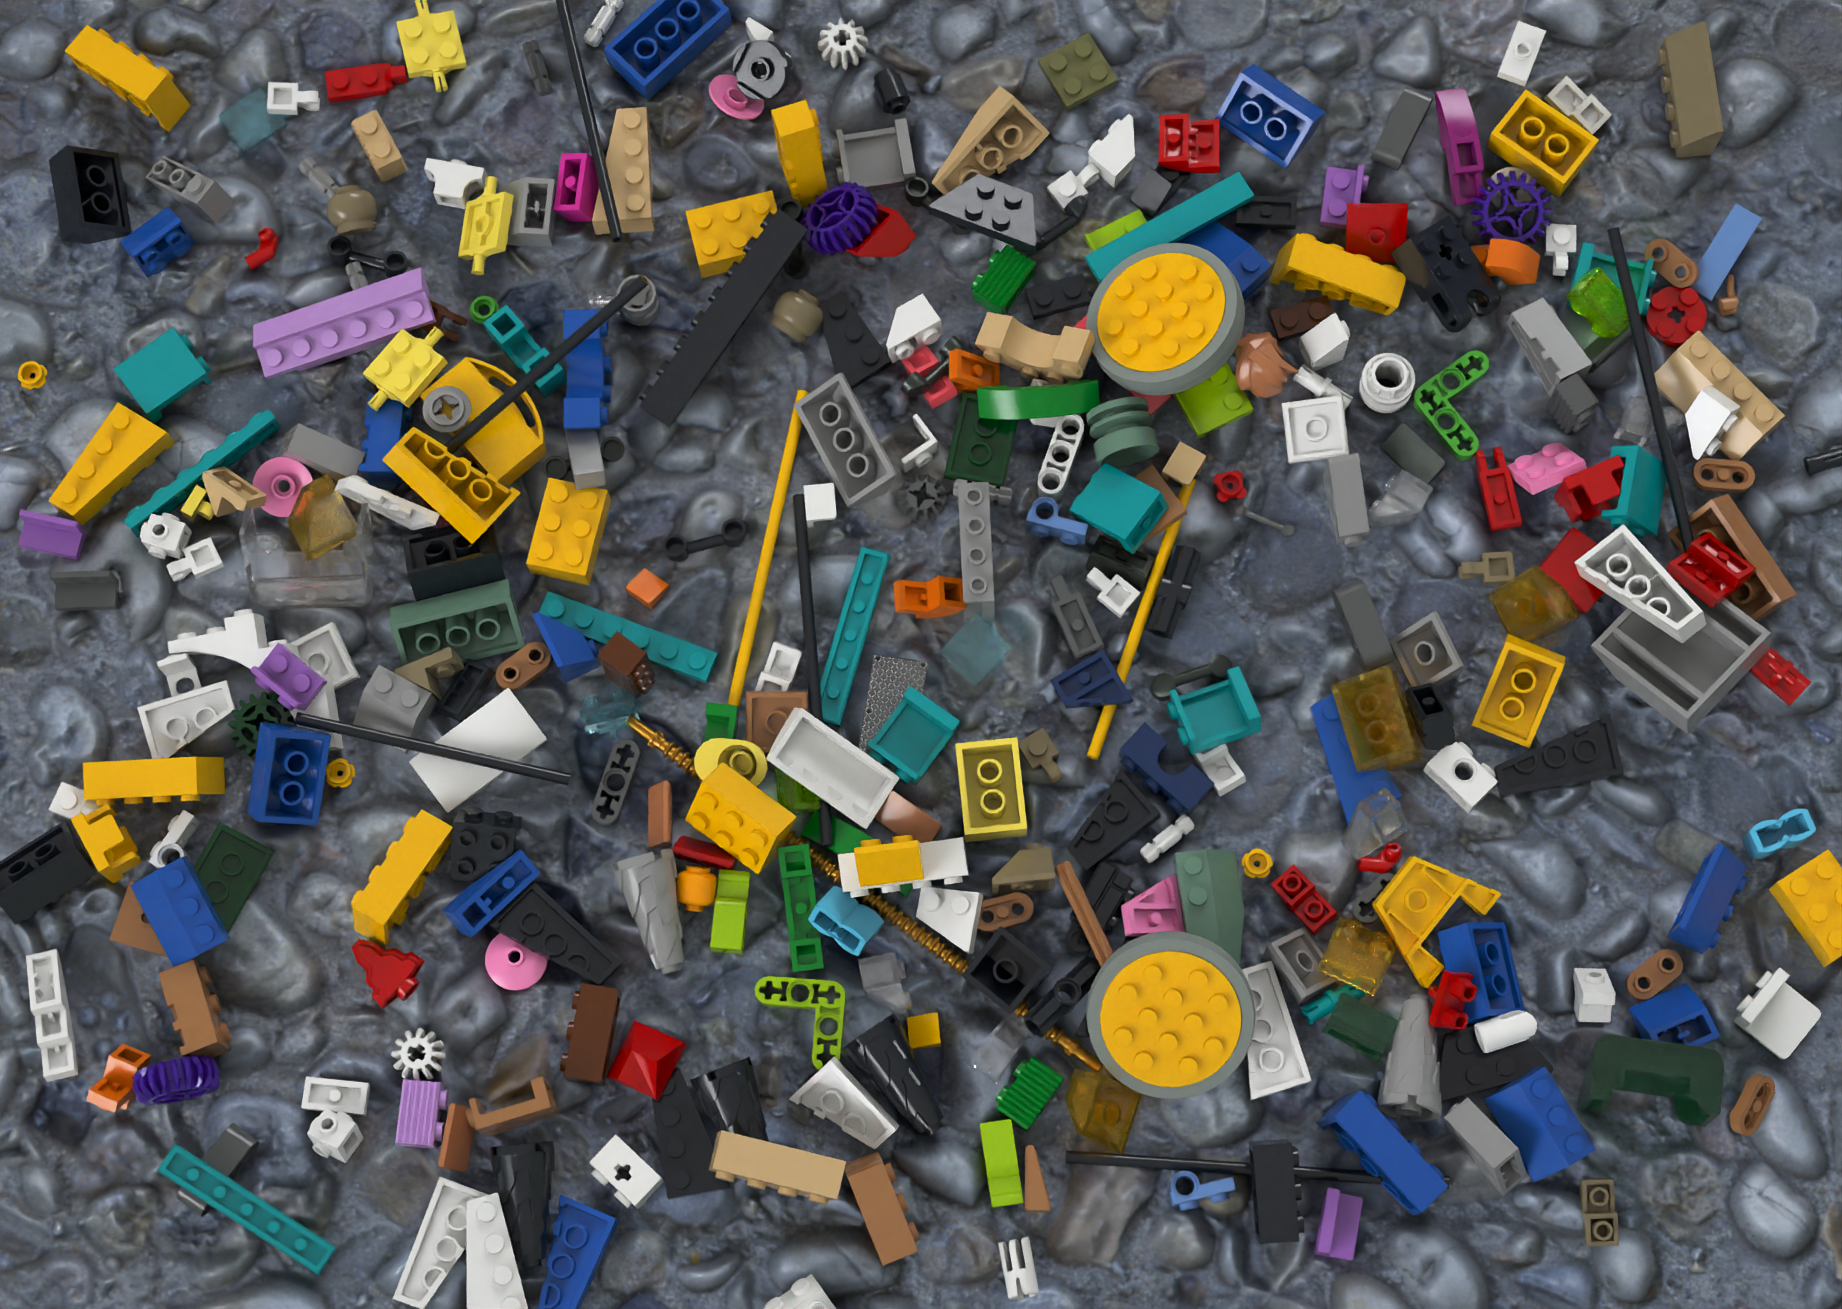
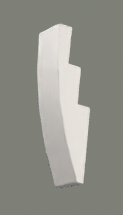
[26,949,78,1082]

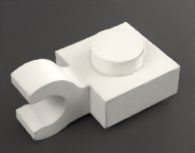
[267,82,320,115]
[1047,163,1100,213]
[1544,224,1576,276]
[166,537,224,582]
[1085,567,1140,618]

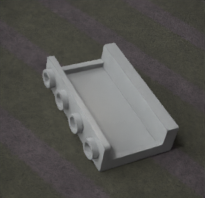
[958,482,995,622]

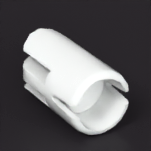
[1474,1010,1537,1053]
[998,1236,1039,1300]

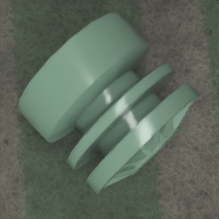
[1086,396,1159,468]

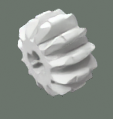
[818,17,868,70]
[391,1028,446,1081]

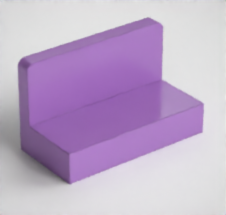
[18,510,87,560]
[1314,1188,1363,1261]

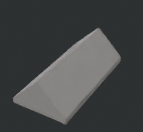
[793,372,898,507]

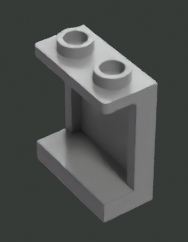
[832,118,916,191]

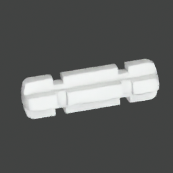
[584,0,624,47]
[1140,814,1194,863]

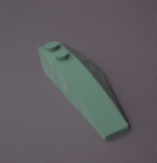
[1173,849,1245,966]

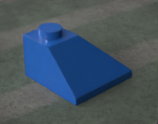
[532,612,599,683]

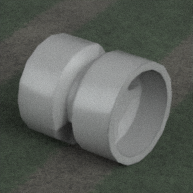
[617,275,660,326]

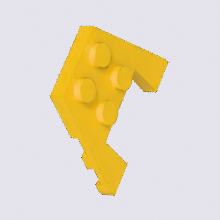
[1372,856,1501,988]

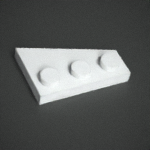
[334,475,440,530]
[137,680,237,759]
[789,1056,900,1149]

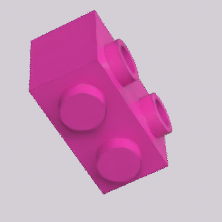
[553,153,599,222]

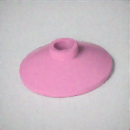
[709,74,764,120]
[253,457,314,517]
[485,933,548,991]

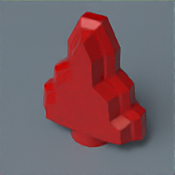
[351,939,425,1009]

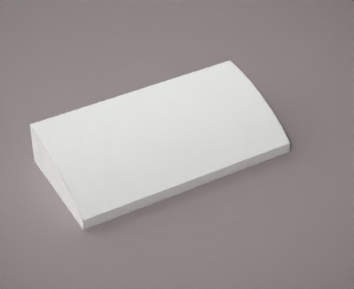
[409,688,548,814]
[766,708,900,829]

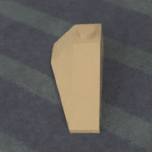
[931,86,1050,195]

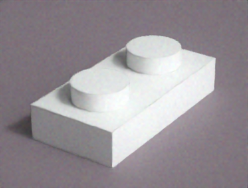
[301,1077,370,1116]

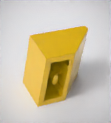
[854,835,924,887]

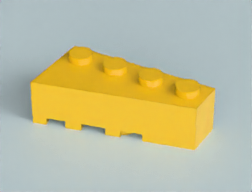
[65,25,191,132]

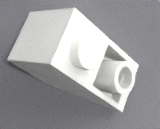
[1088,114,1135,188]
[886,293,944,364]
[1298,313,1350,372]
[1685,386,1741,460]

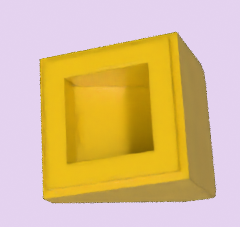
[907,1012,941,1049]

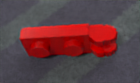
[1474,446,1522,532]

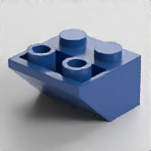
[120,207,195,278]
[1628,983,1720,1067]

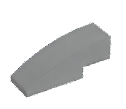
[563,422,606,490]

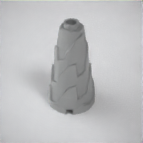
[612,849,684,975]
[1377,994,1442,1122]

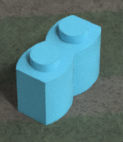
[1742,809,1816,860]
[808,886,884,956]

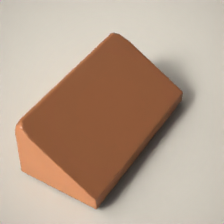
[648,781,672,848]
[874,790,942,843]
[438,1103,475,1173]

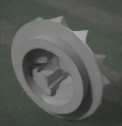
[422,386,472,435]

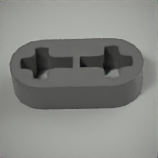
[1351,873,1395,926]

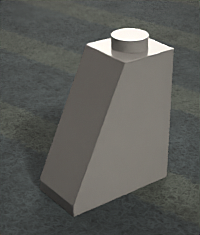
[277,423,365,481]
[1322,453,1370,547]
[1444,1098,1527,1196]

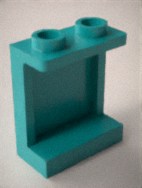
[1566,242,1657,322]
[113,328,212,424]
[1601,445,1667,539]
[1069,463,1169,554]
[1166,666,1262,755]
[866,686,960,786]

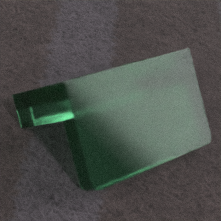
[1322,993,1398,1061]

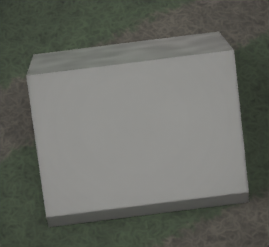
[1389,611,1464,687]
[1264,927,1339,1005]

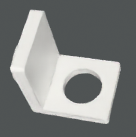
[901,414,938,473]
[157,653,202,697]

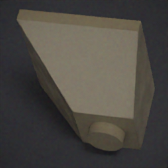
[992,844,1055,896]

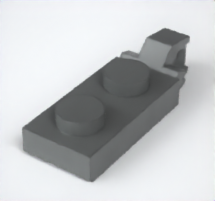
[1049,575,1104,660]

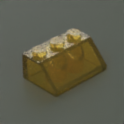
[1330,665,1424,772]

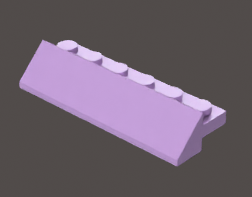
[253,267,436,379]

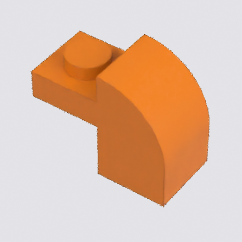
[1471,239,1540,285]
[894,576,967,619]
[86,1044,151,1113]

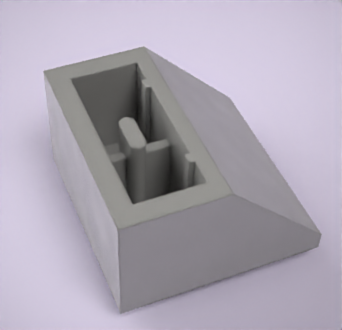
[499,177,557,248]

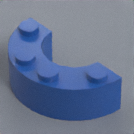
[563,309,612,430]

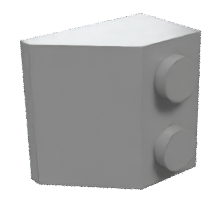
[353,665,437,754]

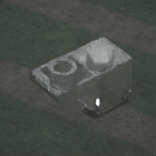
[1613,396,1686,448]
[1367,469,1434,530]
[1341,788,1410,860]
[858,952,912,1019]
[971,1014,1033,1083]

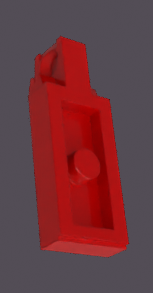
[325,63,408,103]

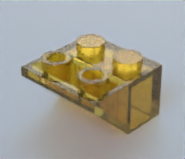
[1317,917,1396,996]

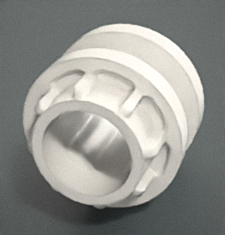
[1359,353,1415,413]

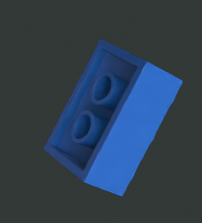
[1215,64,1326,169]
[247,722,331,825]
[1667,843,1747,954]
[130,856,231,967]
[1437,922,1525,1024]
[1483,1066,1596,1182]

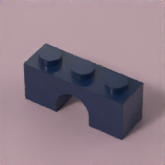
[1119,722,1215,817]

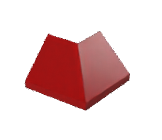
[606,1020,687,1101]

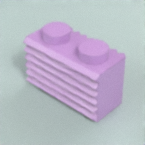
[395,1079,449,1149]

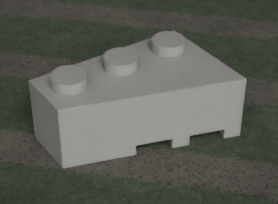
[1507,298,1593,397]

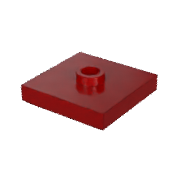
[1344,203,1408,262]

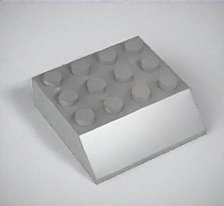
[1591,579,1771,734]

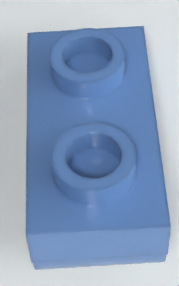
[1026,497,1088,545]
[1169,1171,1236,1211]

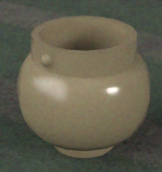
[327,185,378,236]
[769,288,824,344]

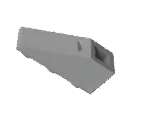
[145,156,235,224]

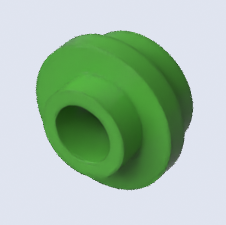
[469,296,500,325]

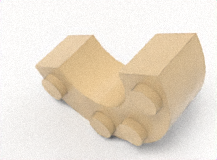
[975,312,1096,385]

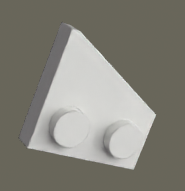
[916,887,983,954]

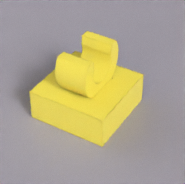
[181,485,214,522]

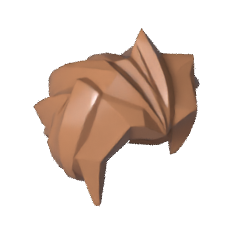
[1235,332,1299,398]

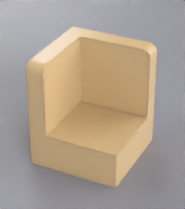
[1161,441,1206,487]

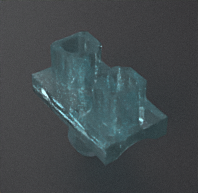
[579,688,640,740]

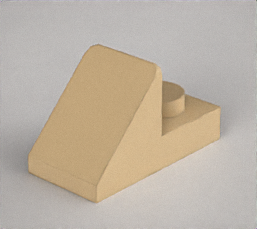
[202,466,267,517]

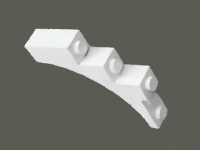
[168,609,343,751]

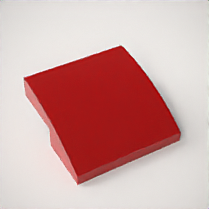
[1158,113,1220,173]
[1534,527,1604,613]
[1665,532,1756,608]

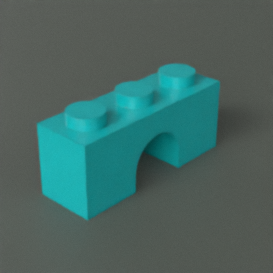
[483,304,567,399]

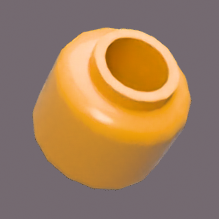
[676,865,717,912]

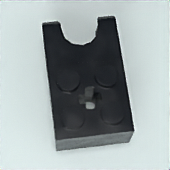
[1390,215,1501,333]

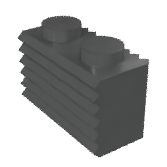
[1546,373,1599,434]

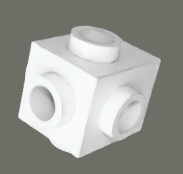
[140,513,192,559]
[307,1108,364,1163]

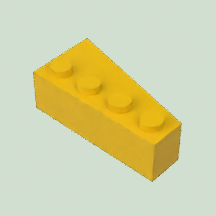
[771,100,828,208]
[1269,233,1407,316]
[48,402,175,526]
[382,426,521,544]
[83,757,225,806]
[351,809,453,949]

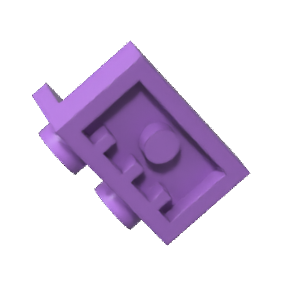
[1319,164,1369,229]
[250,643,328,711]

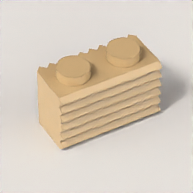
[351,110,408,183]

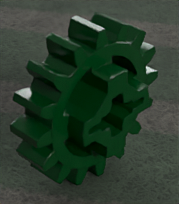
[228,692,297,758]

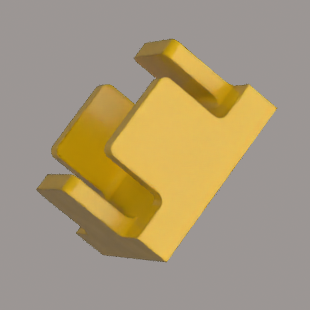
[71,804,142,883]

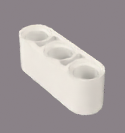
[1037,414,1084,502]

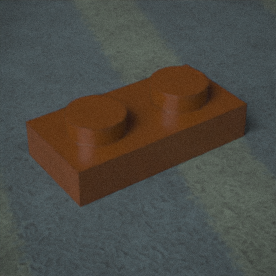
[1269,295,1333,342]

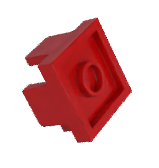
[1554,455,1624,524]

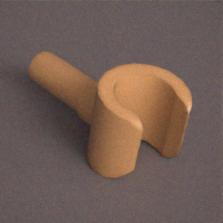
[1718,274,1739,316]

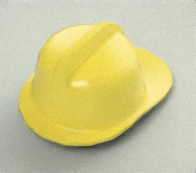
[694,738,768,786]

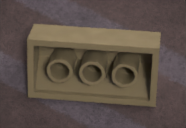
[1657,21,1724,158]

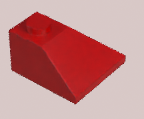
[845,203,916,257]

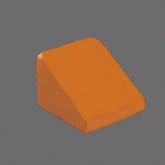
[625,568,669,610]

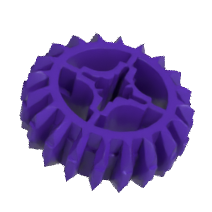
[1470,171,1553,245]
[800,182,879,256]
[132,1055,220,1106]

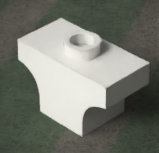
[1497,21,1546,87]
[424,158,487,209]
[1573,968,1616,1022]

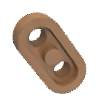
[1645,239,1700,288]
[1691,458,1755,493]
[496,642,552,692]
[977,892,1034,933]
[1625,949,1683,1001]
[1729,1074,1775,1136]

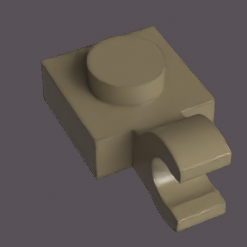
[1458,551,1515,585]
[1018,728,1063,785]

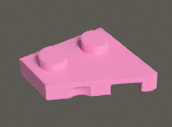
[1121,875,1185,936]

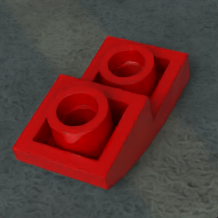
[1270,864,1338,936]

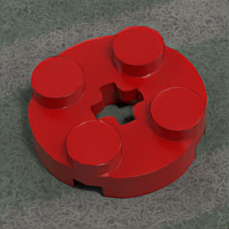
[1644,286,1707,347]

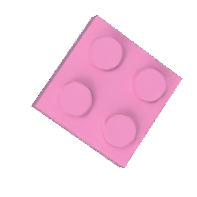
[1507,442,1587,495]

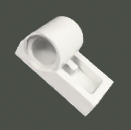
[148,810,201,869]

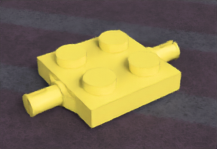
[396,0,467,92]
[458,176,514,275]
[363,326,448,411]

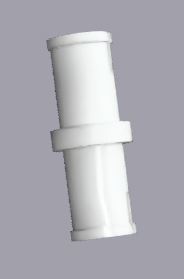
[1293,364,1353,411]

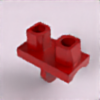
[1749,647,1811,706]
[1428,970,1478,1030]

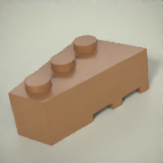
[158,959,232,1058]
[844,1151,921,1266]

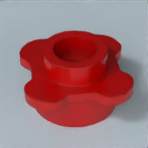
[1213,470,1246,502]

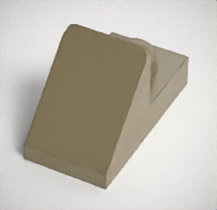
[394,647,465,700]

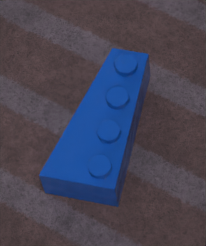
[1316,1091,1448,1215]

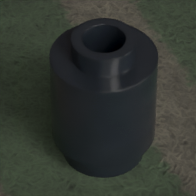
[873,68,910,115]

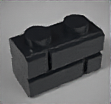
[1405,683,1456,750]
[1069,862,1136,933]

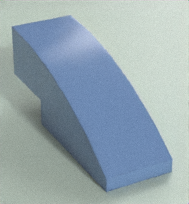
[1689,204,1762,302]

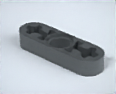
[591,739,641,827]

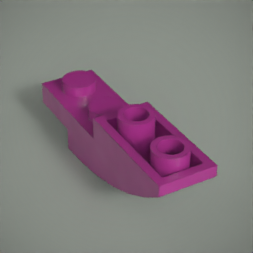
[1435,88,1484,207]

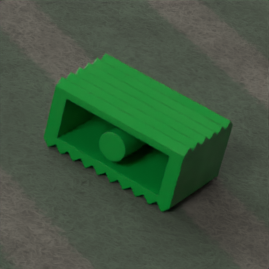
[971,244,1036,315]
[995,1056,1064,1133]

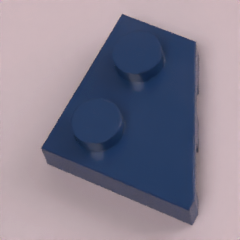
[1050,650,1133,709]

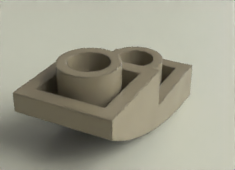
[1580,1178,1619,1247]

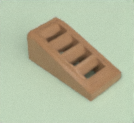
[1024,1145,1051,1213]

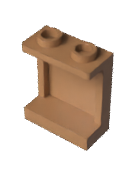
[466,1076,559,1137]

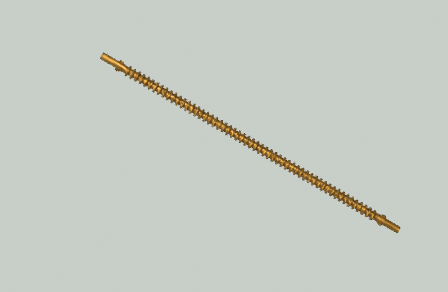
[625,715,1103,1073]

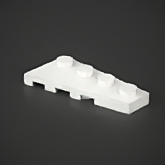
[1242,960,1312,1101]
[393,1177,488,1309]

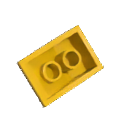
[1471,634,1566,748]

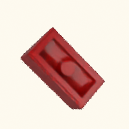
[672,836,738,870]

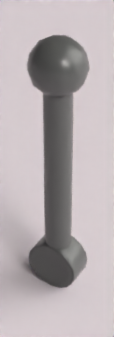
[1235,505,1295,538]

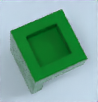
[704,702,740,742]

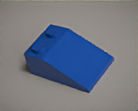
[1177,221,1272,300]

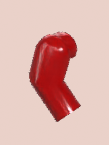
[244,228,279,270]
[1358,842,1402,873]

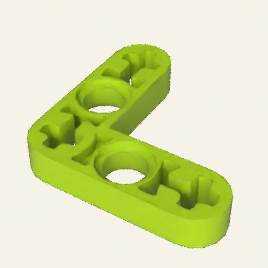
[755,976,846,1071]

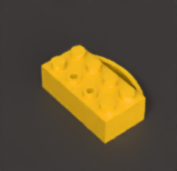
[420,357,547,488]

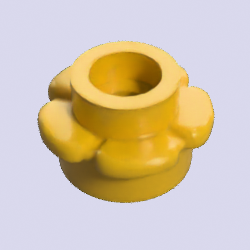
[18,361,47,390]
[325,758,356,788]
[1241,848,1273,879]

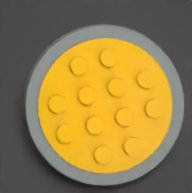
[1086,243,1245,395]
[1086,931,1256,1099]

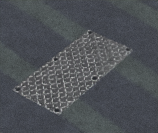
[858,655,928,772]

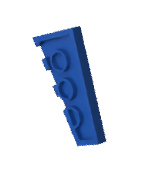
[1310,692,1402,829]
[538,1194,619,1309]

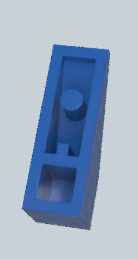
[442,850,541,937]

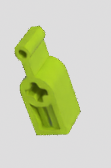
[710,869,751,955]
[980,1119,1024,1208]

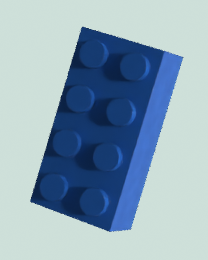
[604,0,732,101]

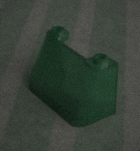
[1577,1035,1724,1127]

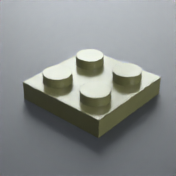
[1038,33,1118,111]

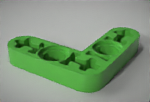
[1413,350,1489,461]

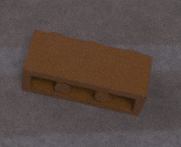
[598,631,655,700]
[560,983,622,1086]

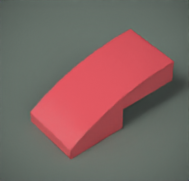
[900,345,958,409]

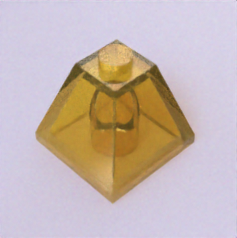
[287,473,362,562]
[1488,565,1580,643]
[1065,1069,1142,1154]

